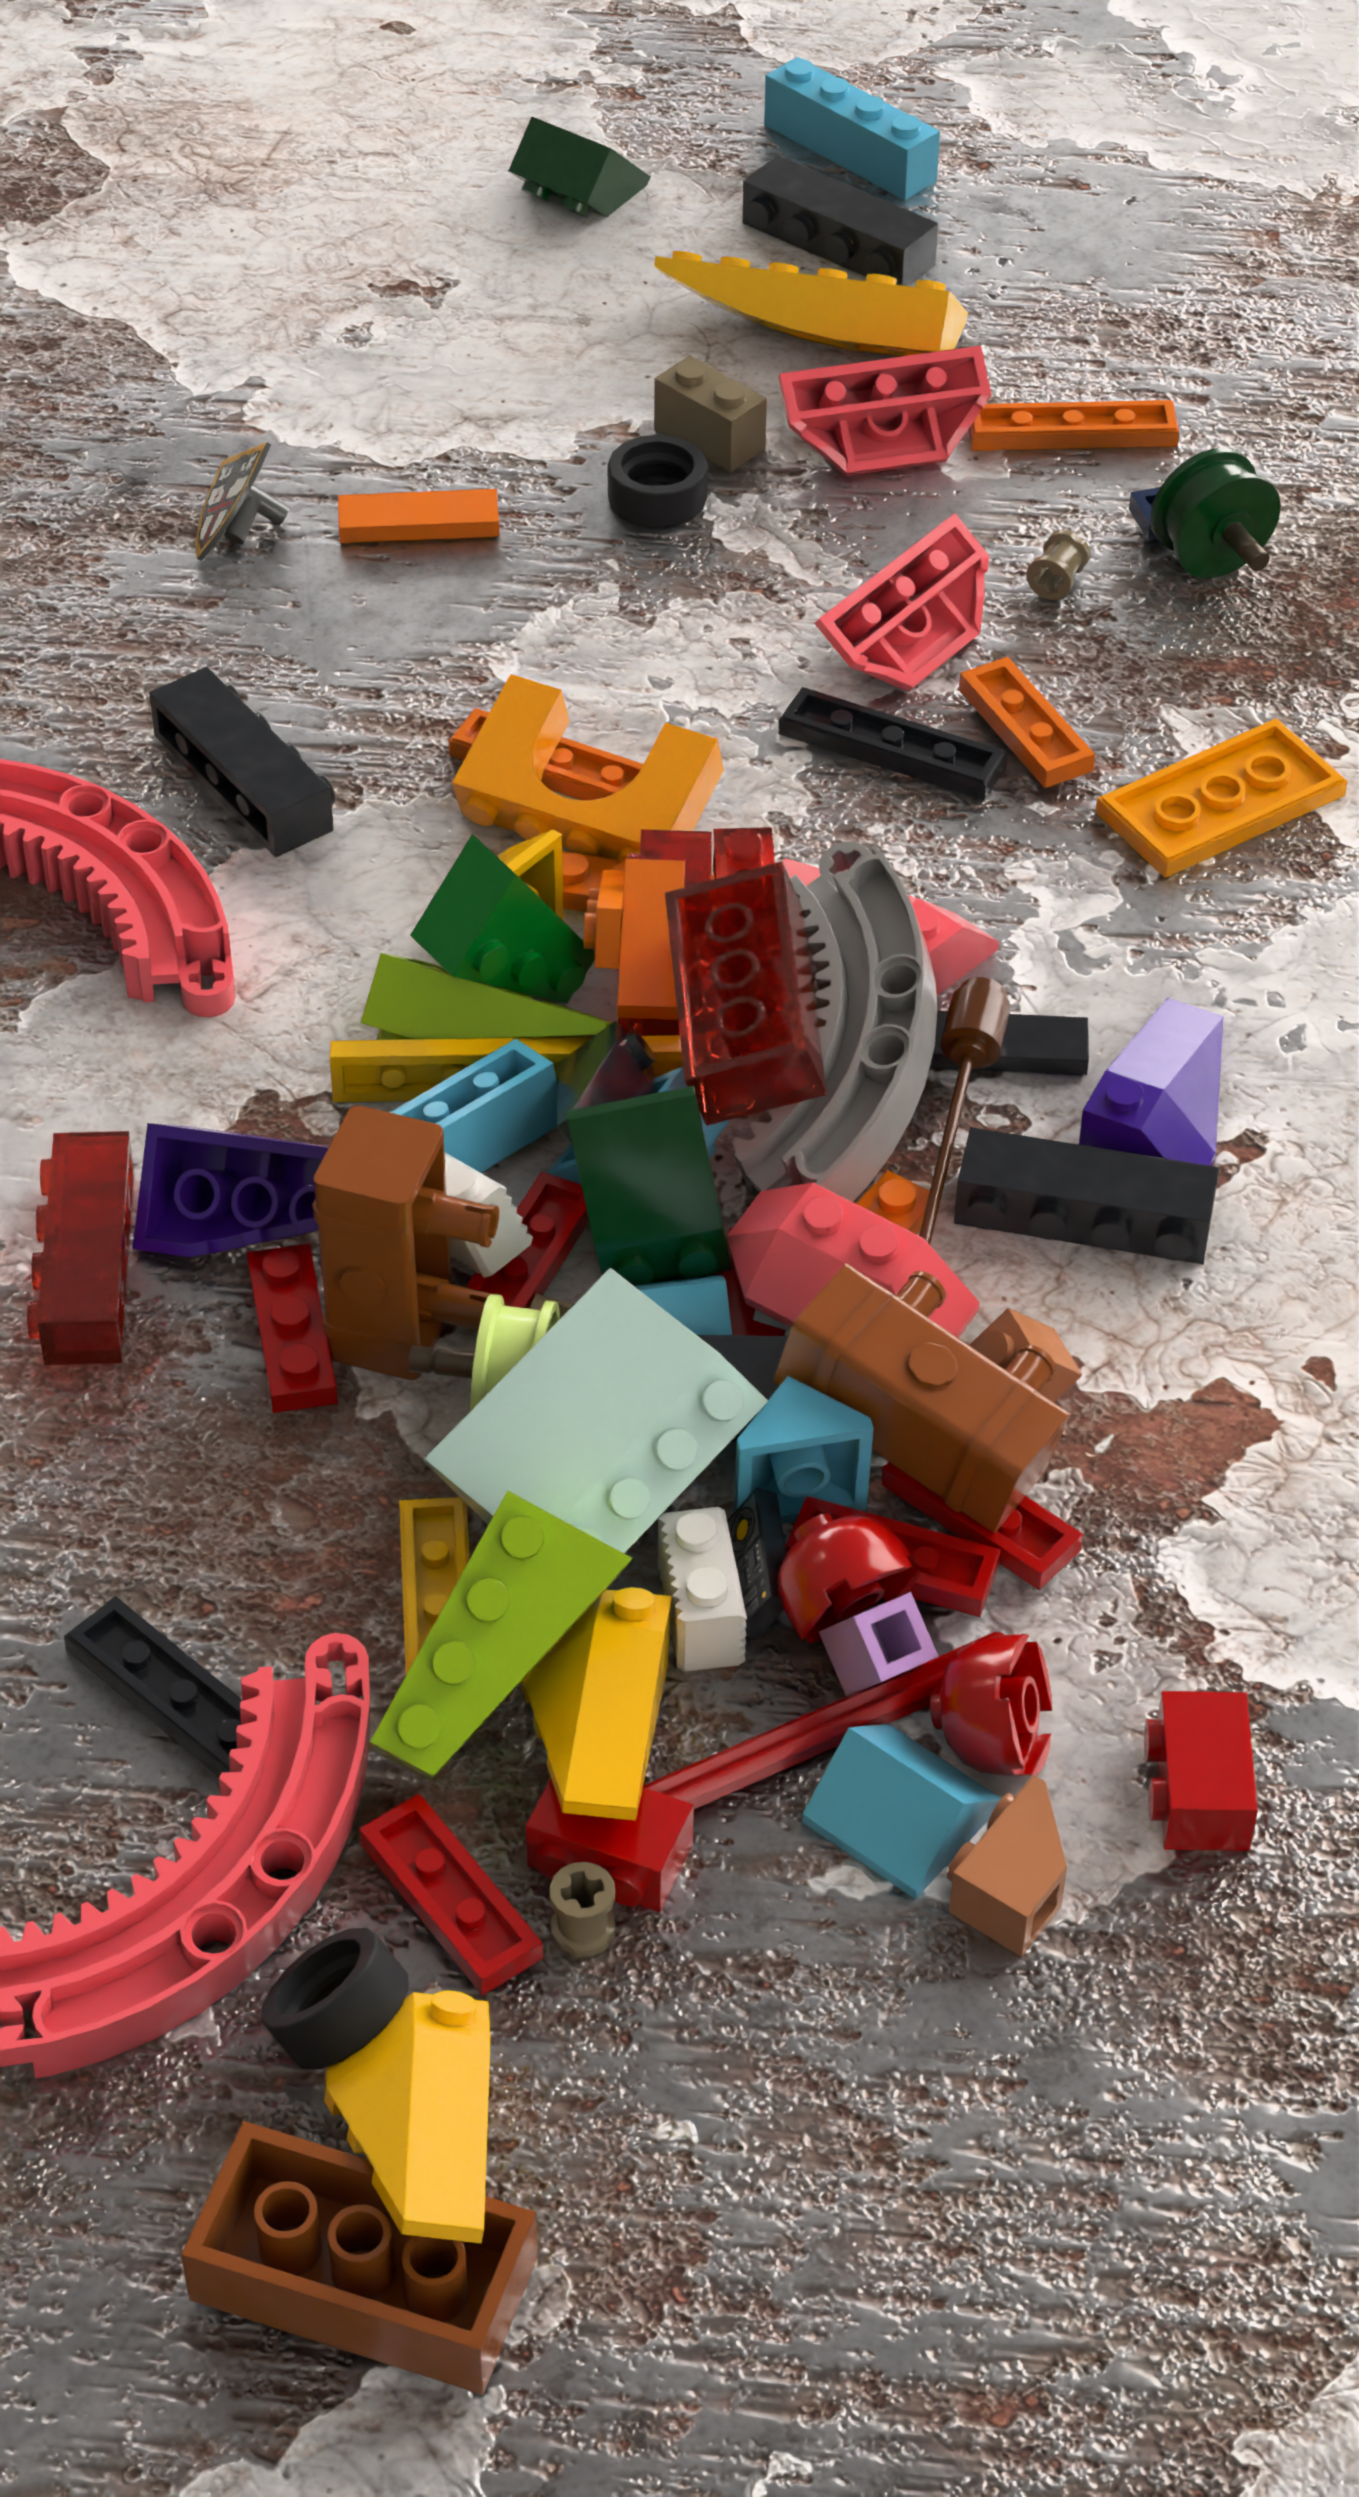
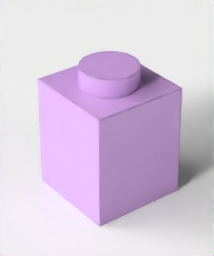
[819,1592,939,1696]

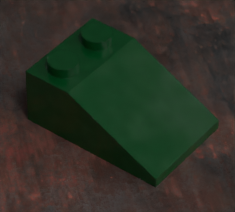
[566,1086,732,1286]

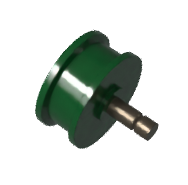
[1150,448,1281,578]

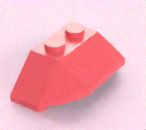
[778,346,992,477]
[814,513,989,692]
[726,1182,980,1338]

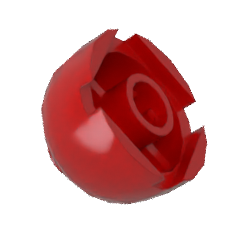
[778,1513,920,1644]
[930,1634,1052,1776]

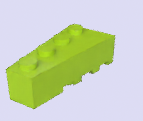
[369,1490,632,1782]

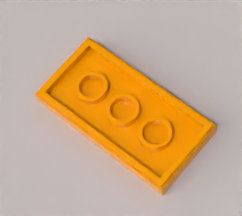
[1096,718,1348,878]

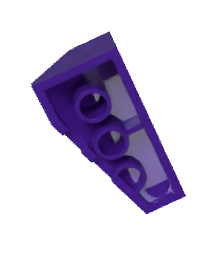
[132,1123,329,1257]

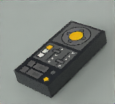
[727,1487,786,1640]

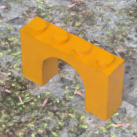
[452,674,724,863]

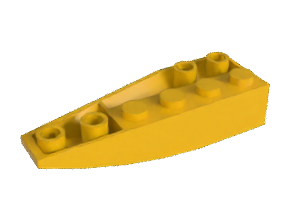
[654,251,968,357]

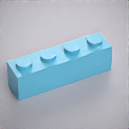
[764,57,940,201]
[390,1039,558,1173]

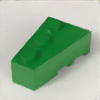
[410,834,595,1004]

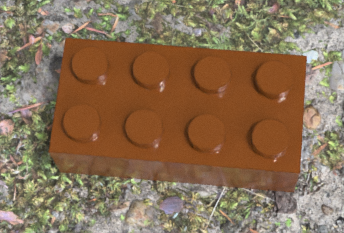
[181,2121,538,2395]

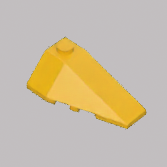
[521,1587,672,1821]
[324,1990,490,2244]

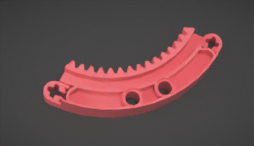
[0,759,236,1017]
[0,1633,370,2079]

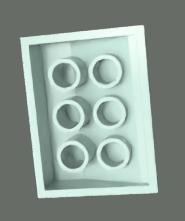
[423,1268,768,1553]

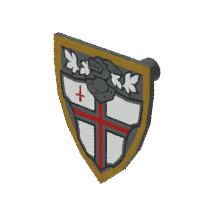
[195,442,289,561]

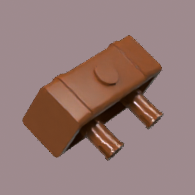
[313,1105,500,1380]
[773,1263,1071,1534]

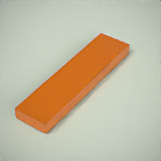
[968,400,1179,451]
[449,708,643,800]

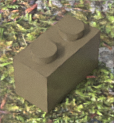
[654,356,767,473]

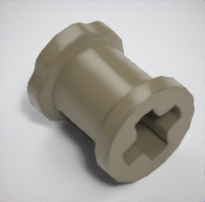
[1026,529,1091,600]
[549,1862,616,1958]

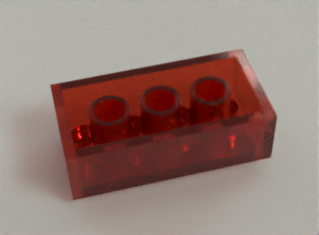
[665,861,827,1126]

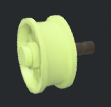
[409,1294,560,1411]

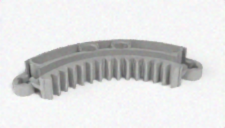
[732,841,938,1202]

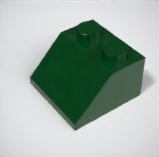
[508,117,651,218]

